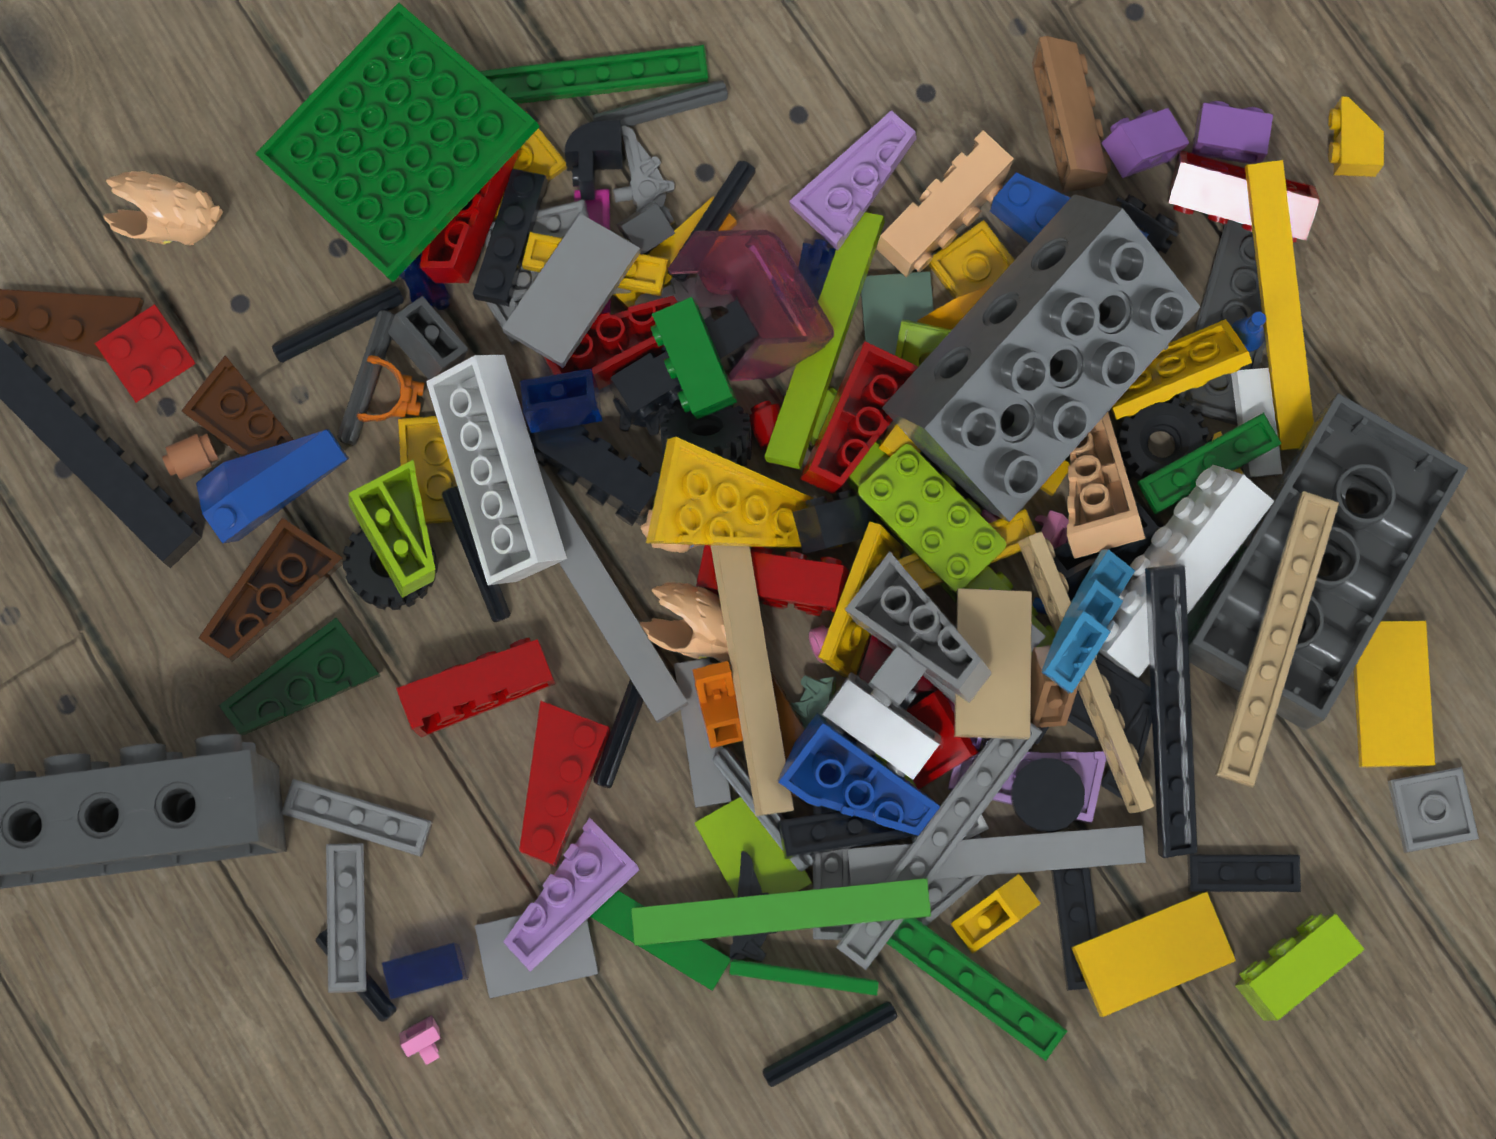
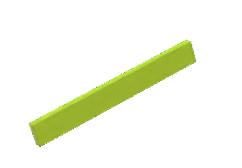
[764,212,885,469]

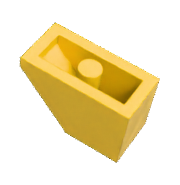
[950,874,1041,954]

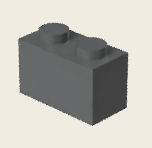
[388,296,469,380]

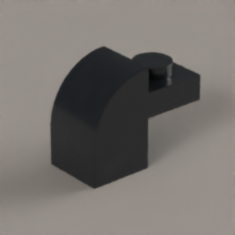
[564,120,623,200]

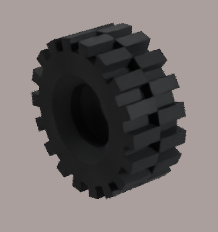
[1116,397,1209,485]
[660,404,752,467]
[342,526,437,610]

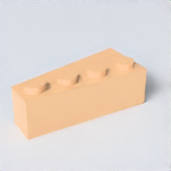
[876,130,1014,277]
[1067,412,1145,559]

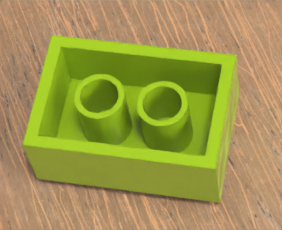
[1235,913,1365,1021]

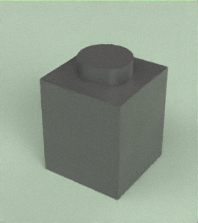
[616,202,675,254]

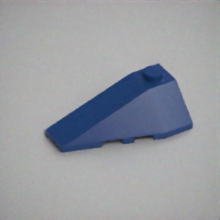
[196,429,349,543]
[777,713,940,836]

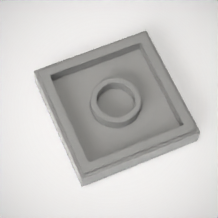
[1388,767,1479,853]

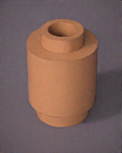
[162,433,219,480]

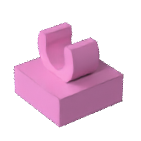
[1035,510,1068,549]
[399,1015,441,1065]

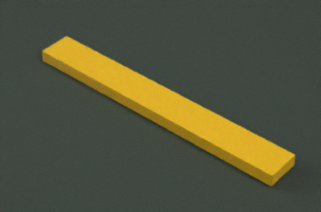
[1245,160,1314,450]

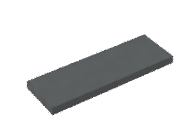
[1176,220,1266,426]

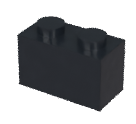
[793,489,877,554]

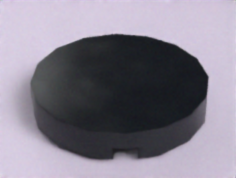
[1011,758,1085,832]

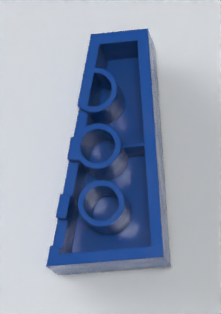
[990,172,1149,243]

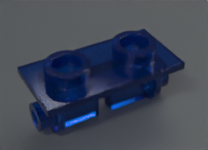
[790,239,836,315]
[399,252,451,311]

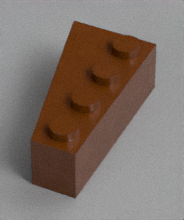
[199,518,344,662]

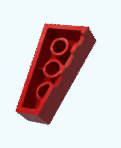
[420,150,519,283]
[541,295,678,406]
[800,341,918,494]
[696,545,850,617]
[396,637,556,738]
[519,700,611,867]

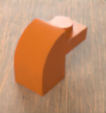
[692,661,743,748]

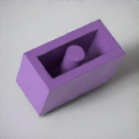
[1192,101,1273,164]
[1102,108,1190,178]

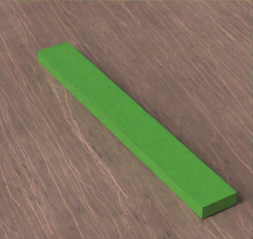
[631,878,931,946]

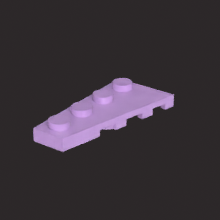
[789,110,916,250]
[948,752,1106,824]
[503,818,640,971]

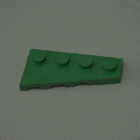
[218,618,381,736]

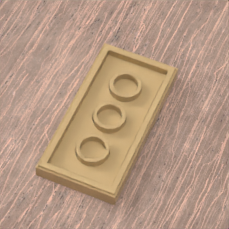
[954,589,1032,740]

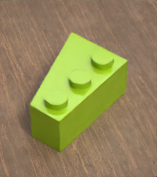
[348,459,435,598]

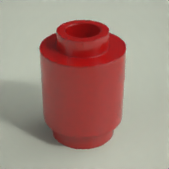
[749,400,781,452]

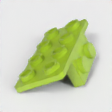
[858,444,1006,593]

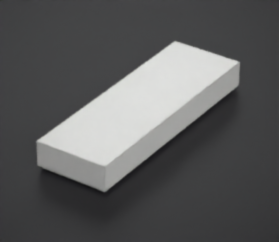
[1231,368,1282,478]

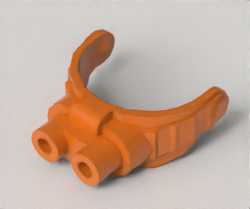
[357,355,425,422]

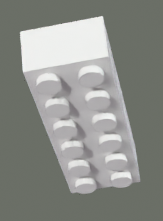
[426,355,567,585]
[1099,464,1274,678]

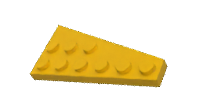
[646,437,842,549]

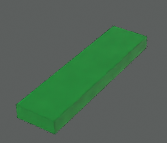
[1137,413,1282,514]
[590,891,730,991]
[729,960,879,996]

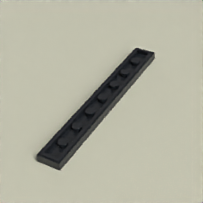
[1145,564,1198,858]

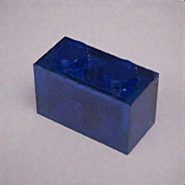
[520,368,603,433]
[382,943,468,1000]

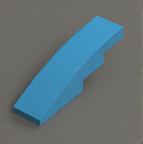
[1041,549,1135,693]

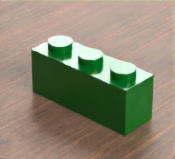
[650,297,737,419]

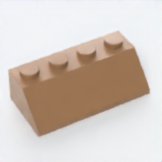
[1032,36,1111,193]

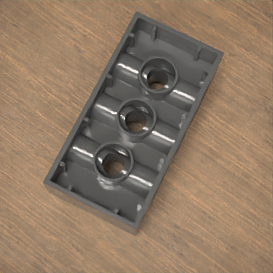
[882,194,1201,522]
[1188,393,1468,730]
[0,734,287,889]

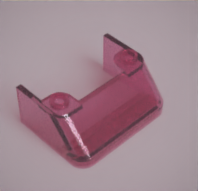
[668,230,834,381]

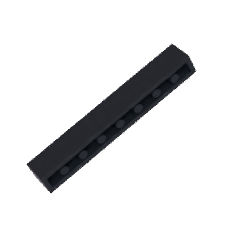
[0,338,202,568]

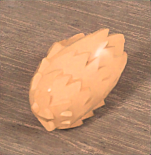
[103,171,223,245]
[640,582,764,663]

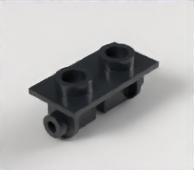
[1116,194,1180,254]

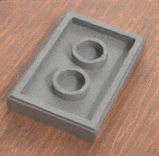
[475,915,599,999]

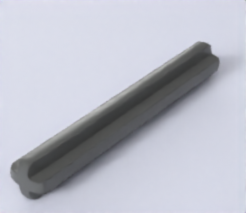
[593,80,728,127]
[337,310,395,446]
[713,747,816,871]

